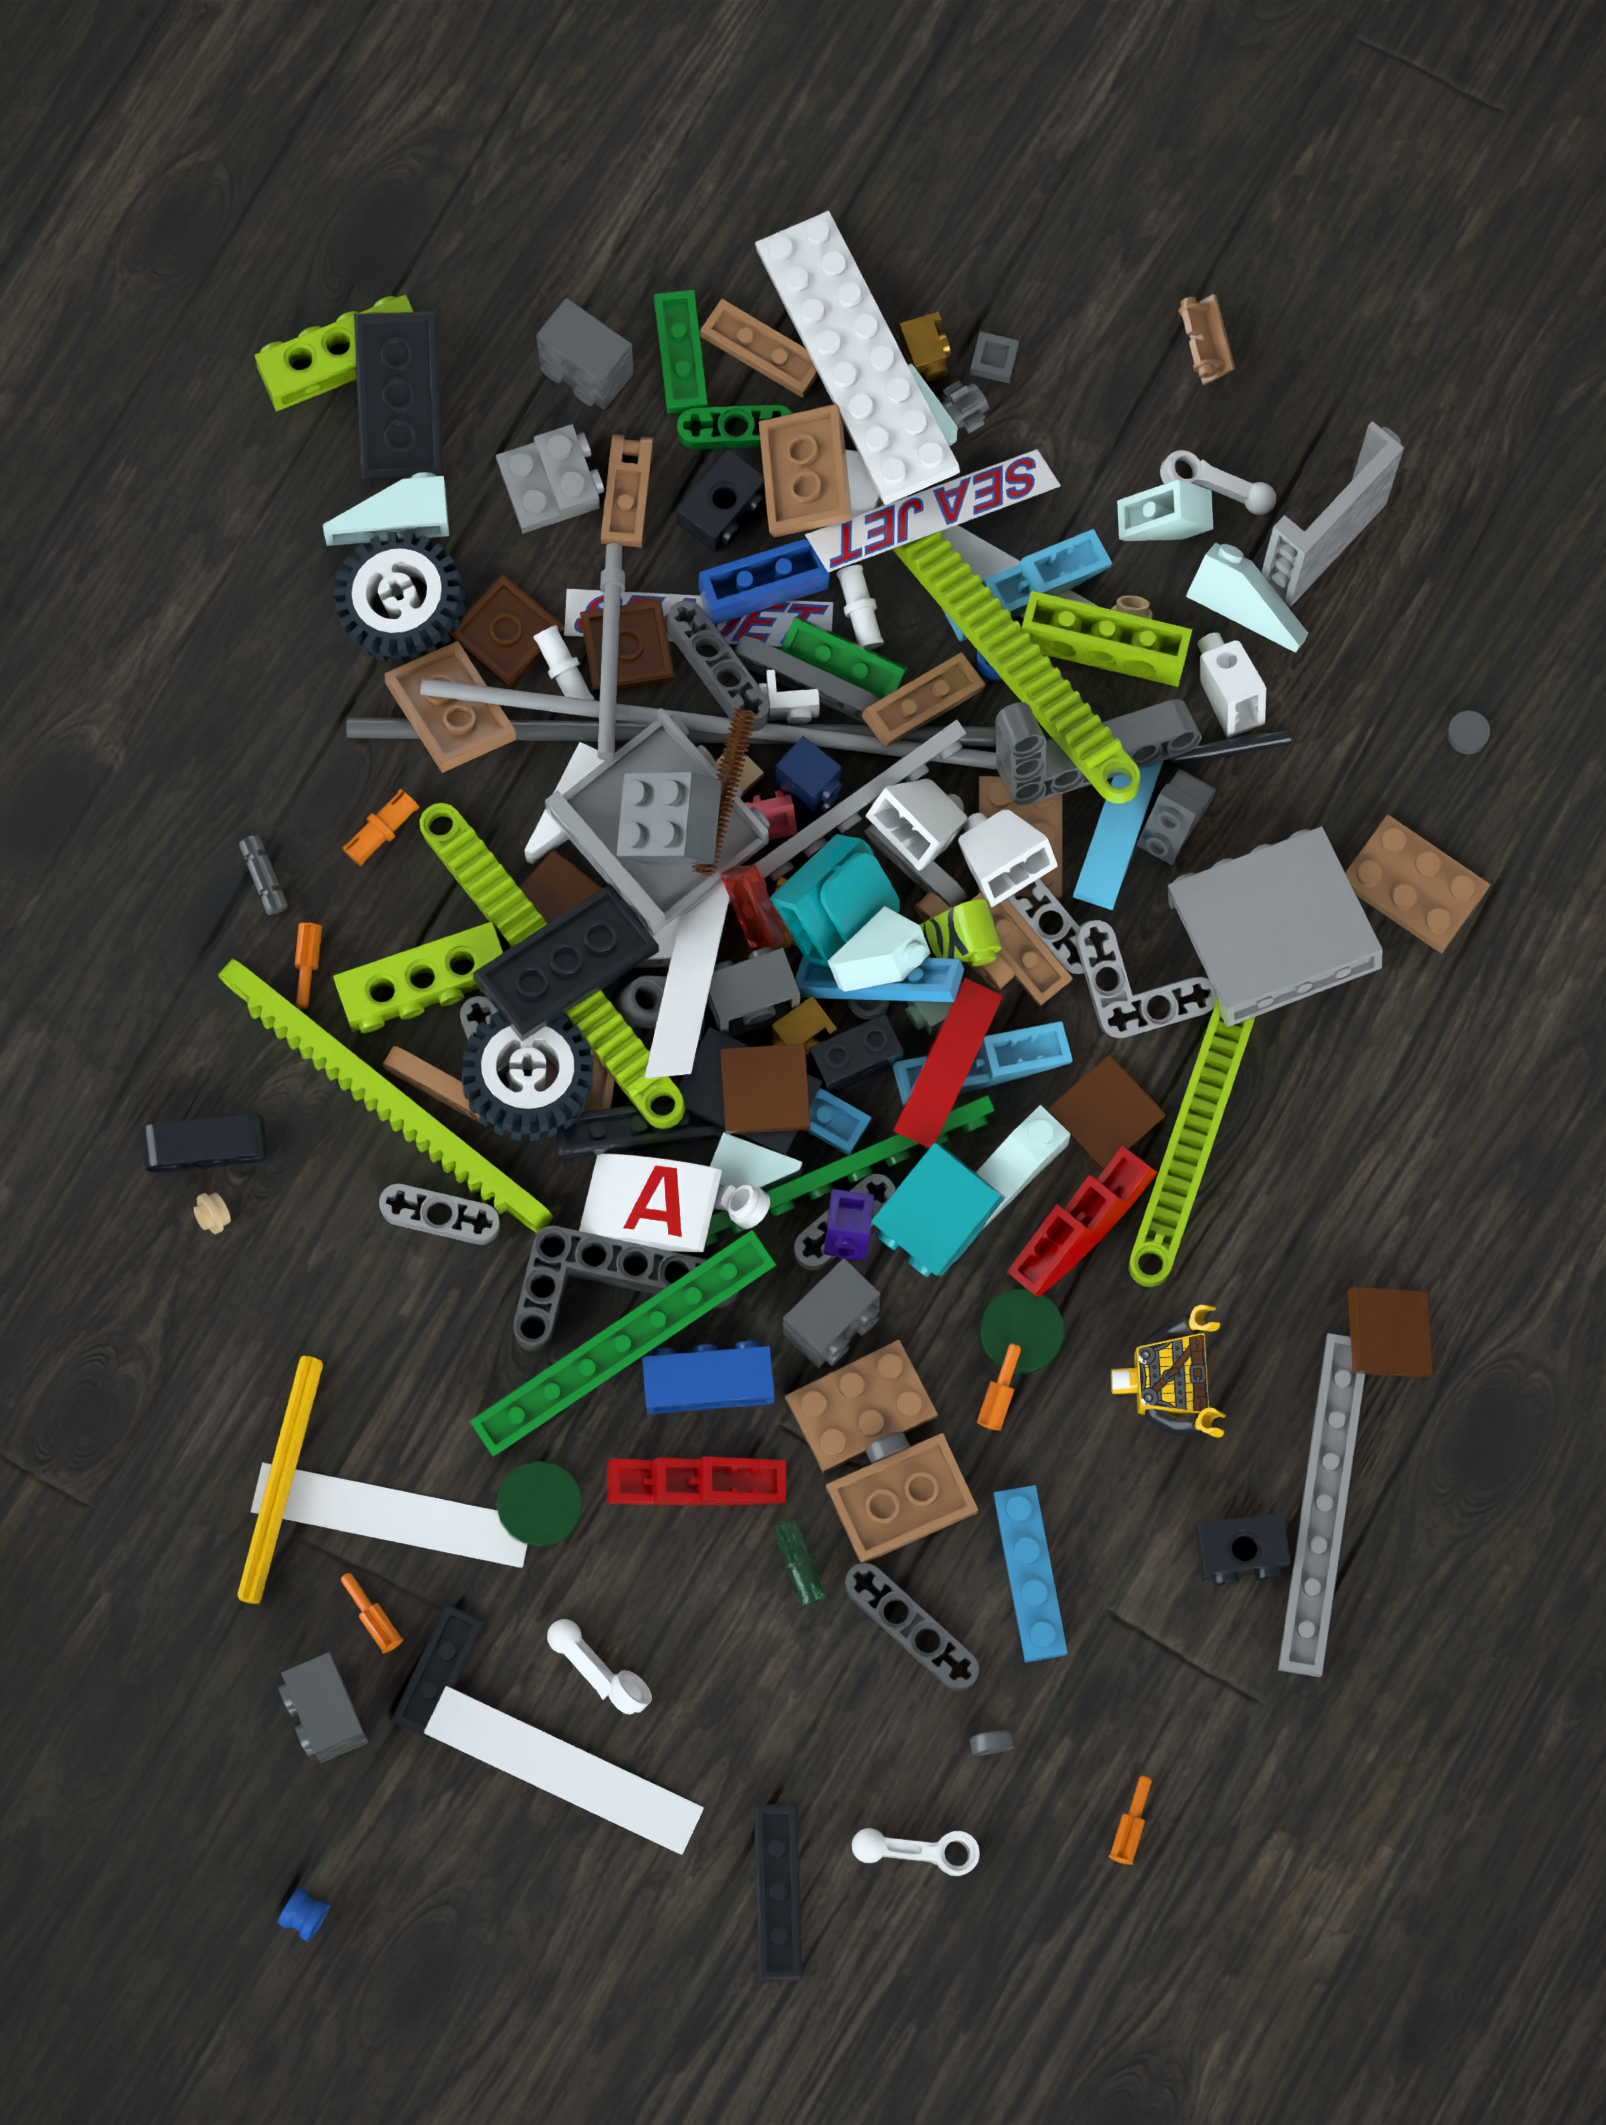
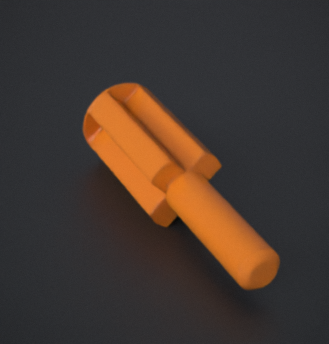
[295,923,323,1009]
[977,1343,1021,1431]
[341,1573,404,1654]
[1108,1776,1152,1865]

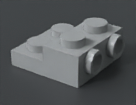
[496,424,604,534]

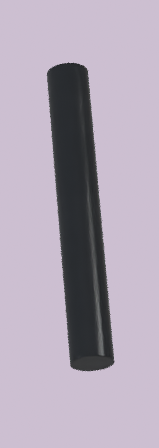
[1167,728,1291,766]

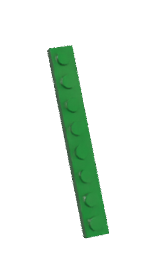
[704,1095,995,1248]
[469,1230,777,1457]

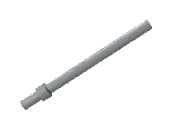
[598,542,625,761]

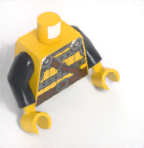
[1111,1305,1226,1438]

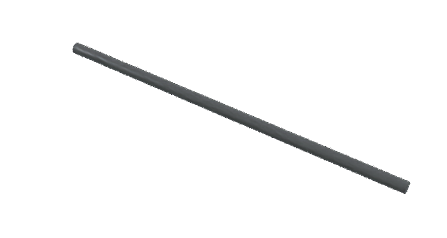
[346,717,996,747]

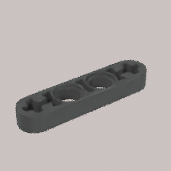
[667,601,770,732]
[734,636,881,724]
[845,1563,979,1691]

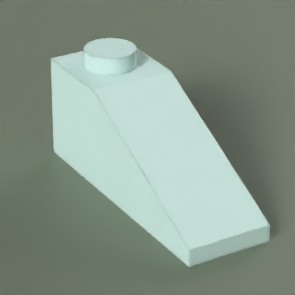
[323,472,449,546]
[1186,543,1308,652]
[976,1105,1071,1230]

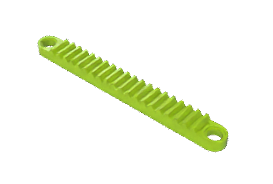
[877,497,1140,804]
[420,803,685,1129]
[218,959,554,1233]
[1129,998,1256,1287]

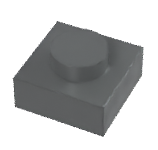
[970,332,1019,383]

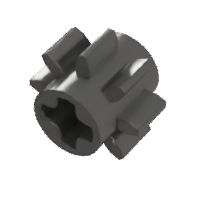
[941,380,989,434]

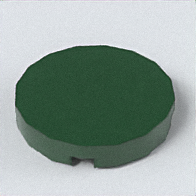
[980,1289,1064,1374]
[496,1461,582,1548]

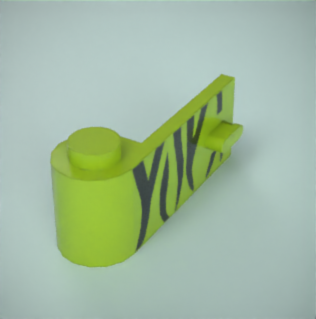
[920,899,1002,966]

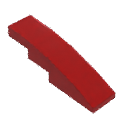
[893,977,1003,1148]
[1007,1146,1158,1297]
[607,1456,786,1506]

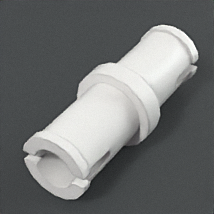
[837,565,884,650]
[533,625,594,700]

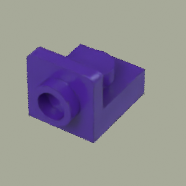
[824,1189,874,1260]

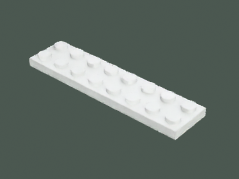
[755,211,960,505]

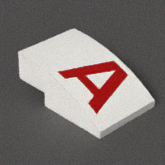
[579,1154,722,1252]

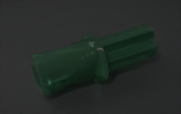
[774,1520,826,1607]

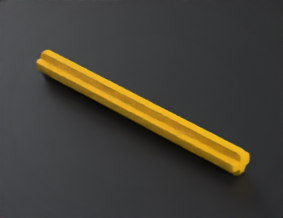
[238,1356,323,1604]

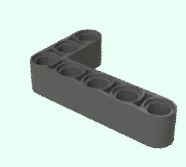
[995,699,1202,806]
[514,1226,737,1353]

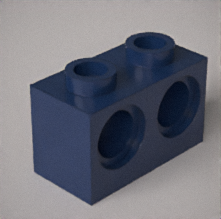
[776,736,842,821]

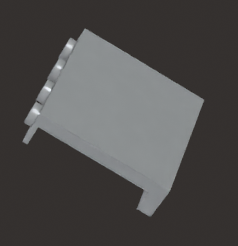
[1261,421,1404,608]
[545,708,770,936]
[1168,826,1382,1027]

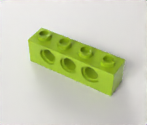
[255,294,413,412]
[1021,591,1192,687]
[333,922,503,1033]

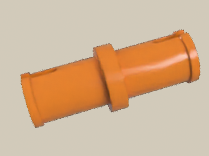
[342,789,419,866]

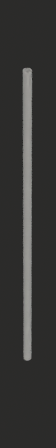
[420,678,997,770]

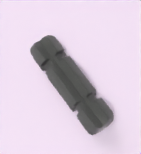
[239,835,287,915]

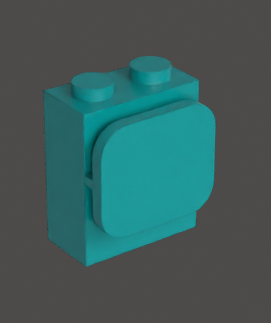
[770,834,900,967]
[871,1143,1006,1277]

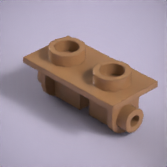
[1178,294,1235,385]

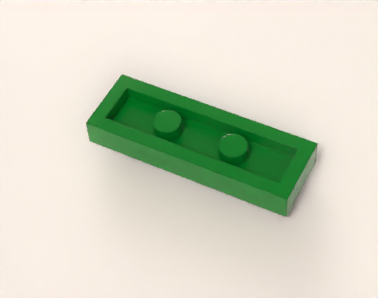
[654,290,708,414]
[780,616,908,699]

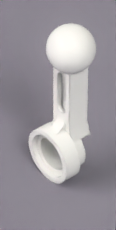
[1160,450,1276,515]
[713,1185,770,1229]
[547,1619,652,1714]
[852,1828,980,1876]

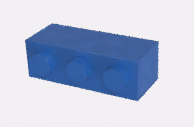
[698,538,830,625]
[642,1341,774,1415]

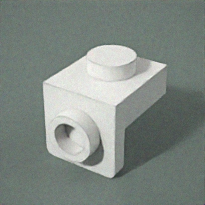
[759,670,819,724]

